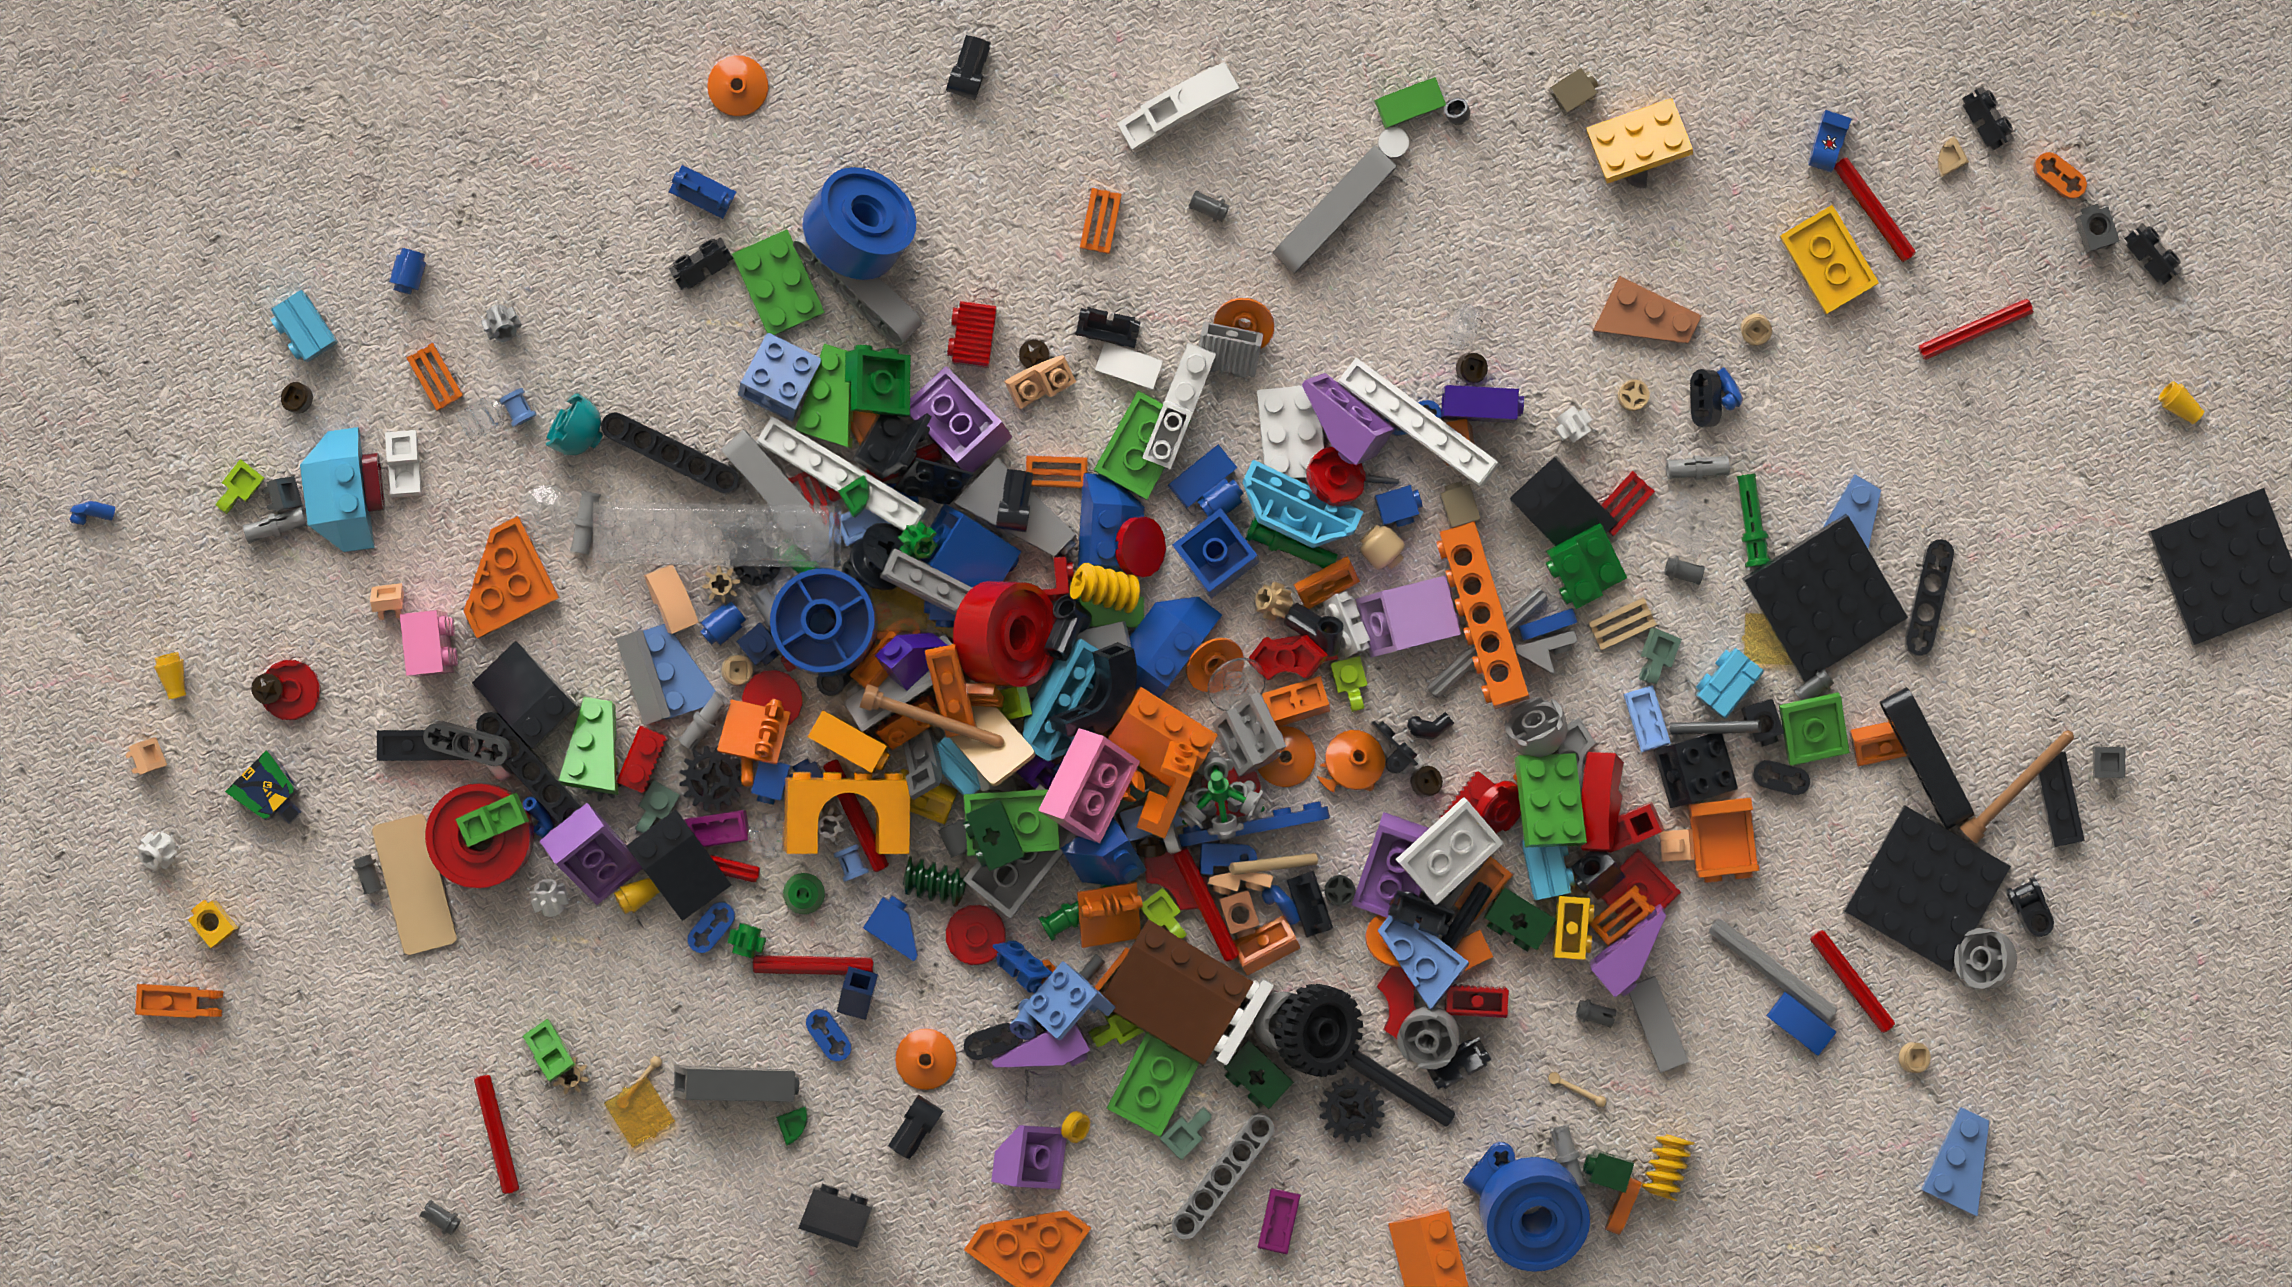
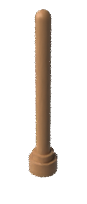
[860,684,1004,747]
[1959,730,2074,844]

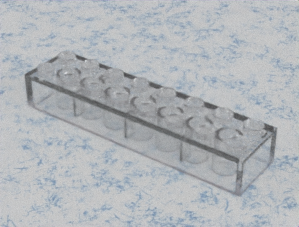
[593,500,841,568]

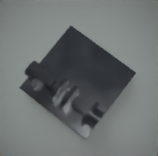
[894,458,973,505]
[1370,721,1418,773]

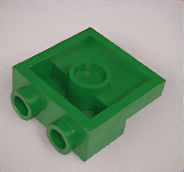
[845,345,911,417]
[1546,523,1627,609]

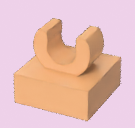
[370,583,404,620]
[125,737,167,775]
[1660,829,1695,862]

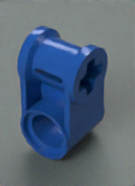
[1462,1142,1515,1197]

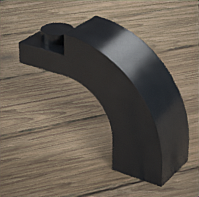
[1050,642,1137,737]

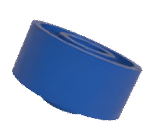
[802,167,917,280]
[770,568,878,677]
[1479,1157,1590,1272]

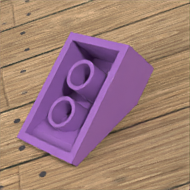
[909,366,1012,473]
[1302,373,1396,465]
[540,803,643,905]
[1351,812,1429,918]
[1589,904,1666,997]
[992,1022,1091,1068]

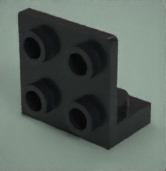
[853,413,932,479]
[1653,734,1738,808]

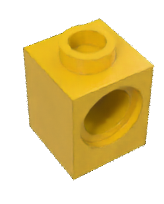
[188,900,239,948]

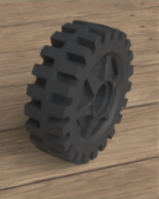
[1275,984,1363,1077]

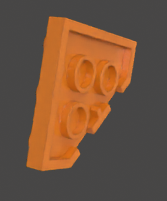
[463,516,560,639]
[964,1210,1092,1287]

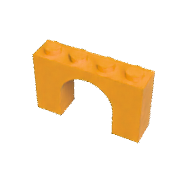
[784,772,910,854]

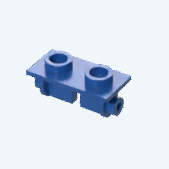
[669,165,736,219]
[993,941,1052,994]

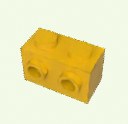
[1552,896,1594,960]

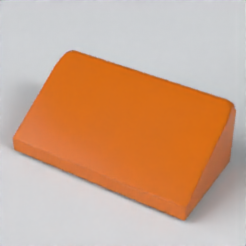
[1850,722,1906,767]
[1234,915,1300,975]

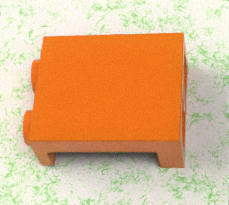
[1136,741,1199,839]
[1688,797,1760,883]

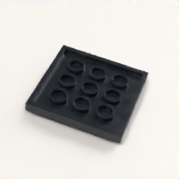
[2148,488,2292,645]
[1742,514,1908,682]
[1843,805,2011,972]

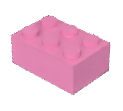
[400,610,458,677]
[1038,728,1140,843]

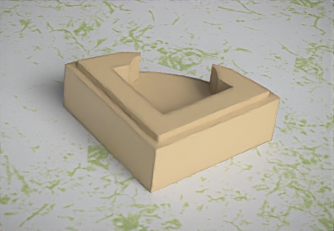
[1937,136,1969,178]

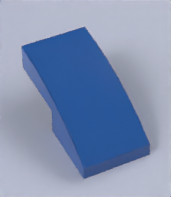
[1167,444,1237,509]
[1766,992,1836,1056]

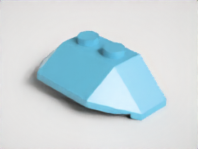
[300,427,375,552]
[1242,460,1364,548]
[1023,639,1099,761]

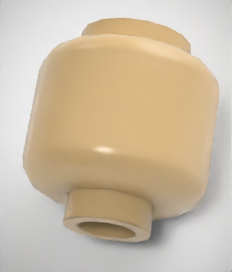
[1359,524,1405,570]

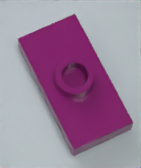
[685,810,751,847]
[1257,1188,1301,1255]

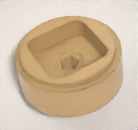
[1740,313,1772,346]
[721,655,753,686]
[1899,1042,1931,1073]

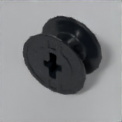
[850,523,904,591]

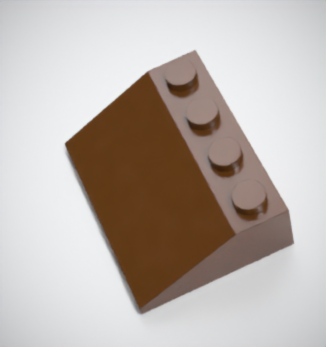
[1103,919,1253,1066]

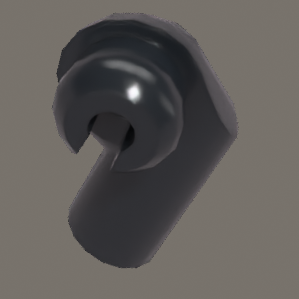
[1407,712,1454,740]

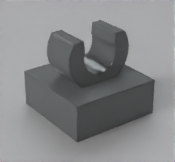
[262,476,303,511]
[2093,747,2125,778]

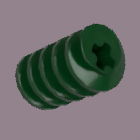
[903,856,969,907]

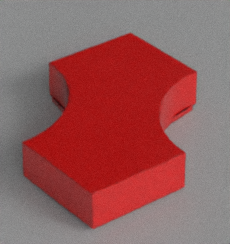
[1247,635,1328,681]
[1144,851,1208,910]
[1376,966,1416,1039]

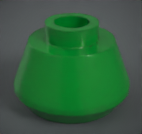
[783,873,825,914]

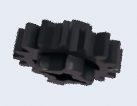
[679,745,743,811]
[1319,1076,1385,1143]

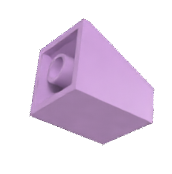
[1355,575,1461,658]

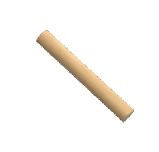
[1230,853,1318,875]

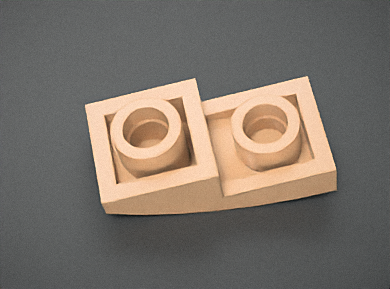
[1004,355,1076,409]
[644,564,699,634]
[1208,872,1273,895]

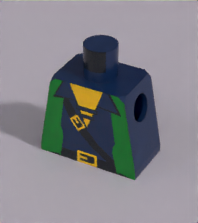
[225,750,302,824]

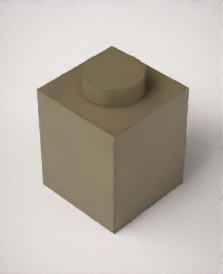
[1548,68,1598,116]
[1440,481,1481,529]

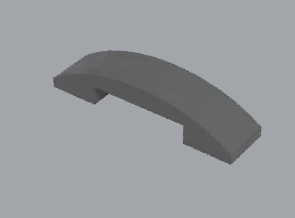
[891,699,942,800]

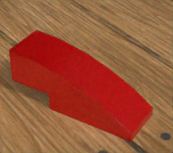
[1581,752,1624,852]

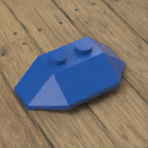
[1077,473,1145,575]
[1129,597,1222,698]

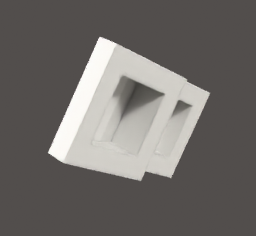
[1095,342,1163,390]
[385,430,422,498]

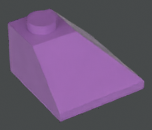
[991,1125,1066,1189]

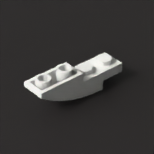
[1117,62,1240,150]
[1142,343,1216,469]

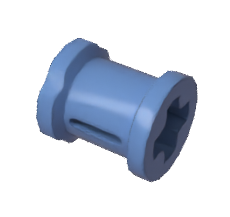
[499,388,537,427]
[833,844,869,882]
[1010,999,1038,1040]

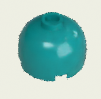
[546,393,603,456]

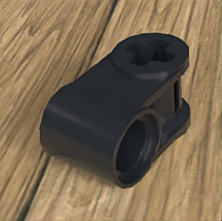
[2006,877,2054,937]

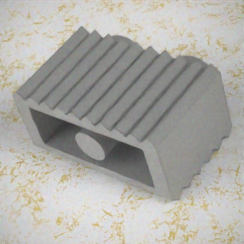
[1198,322,1263,378]

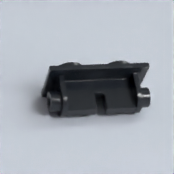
[1962,86,2014,151]
[2124,223,2182,285]
[669,237,734,290]
[1075,307,1141,348]
[1286,870,1333,938]
[1388,890,1455,937]
[1427,1037,1491,1090]

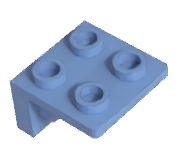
[738,333,821,422]
[1024,961,1116,1040]

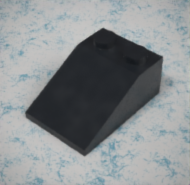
[1510,456,1618,546]
[472,641,580,749]
[626,809,732,921]
[798,1183,873,1248]

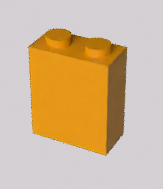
[808,710,891,773]

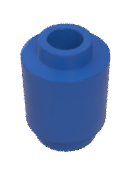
[389,248,426,295]
[1197,478,1244,517]
[700,601,746,646]

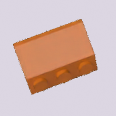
[1106,687,1218,787]
[1388,1208,1469,1287]

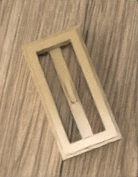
[1588,597,1657,650]

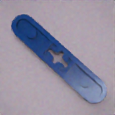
[1178,801,1330,847]

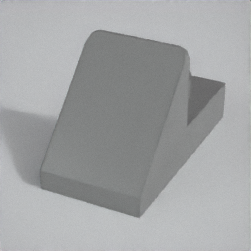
[1514,630,1578,675]

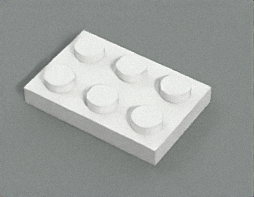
[1257,386,1324,479]
[1395,797,1504,905]
[1214,977,1274,1065]

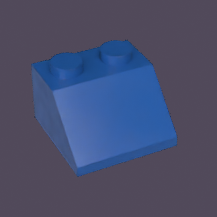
[1172,508,1259,599]
[1060,817,1147,886]

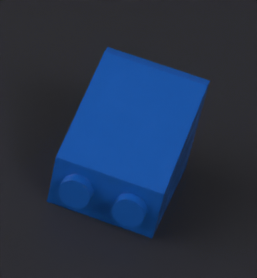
[919,504,1021,588]

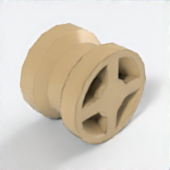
[1618,379,1650,411]

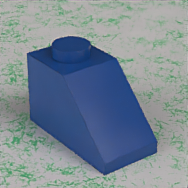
[863,895,918,961]

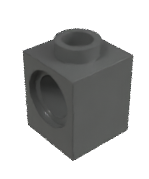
[2075,204,2120,253]

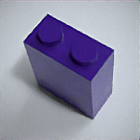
[1441,385,1524,423]

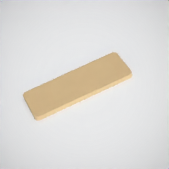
[926,671,1035,786]
[372,814,457,955]

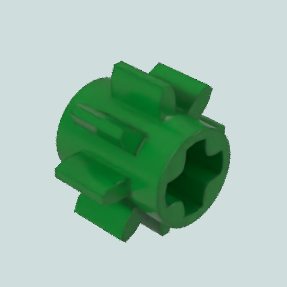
[898,521,938,560]
[727,923,766,959]

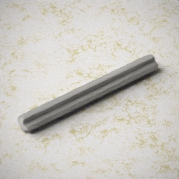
[1427,588,1548,698]
[1709,918,1837,1022]

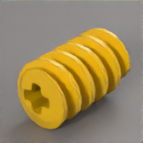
[1070,563,1140,613]
[1641,1134,1695,1201]

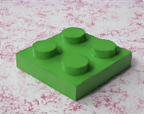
[1779,692,1850,766]

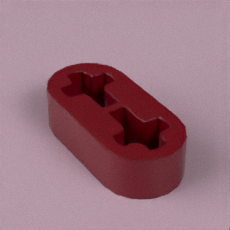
[362,453,385,512]

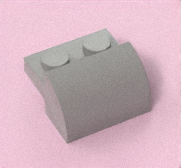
[1212,693,1286,777]

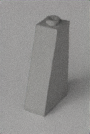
[954,458,1076,557]

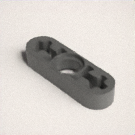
[423,721,512,766]

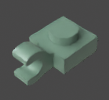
[1639,628,1682,684]
[635,780,681,833]
[1160,1106,1212,1160]

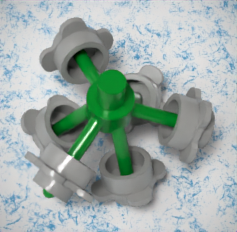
[1179,751,1266,840]

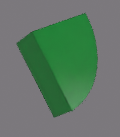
[838,475,870,518]
[776,1106,807,1146]

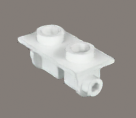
[1323,591,1371,658]

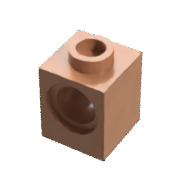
[1219,890,1259,938]

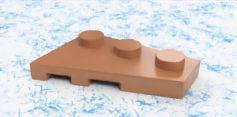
[1592,276,1702,344]

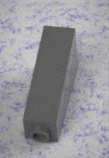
[673,1065,799,1102]

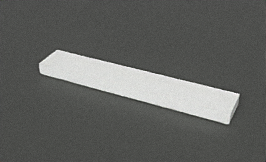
[1338,358,1500,488]
[756,416,927,531]

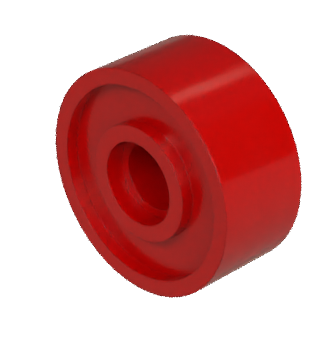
[953,581,1056,687]
[425,783,534,888]

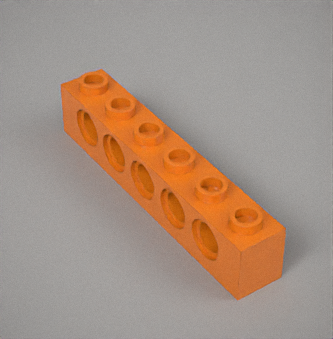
[1436,521,1530,709]

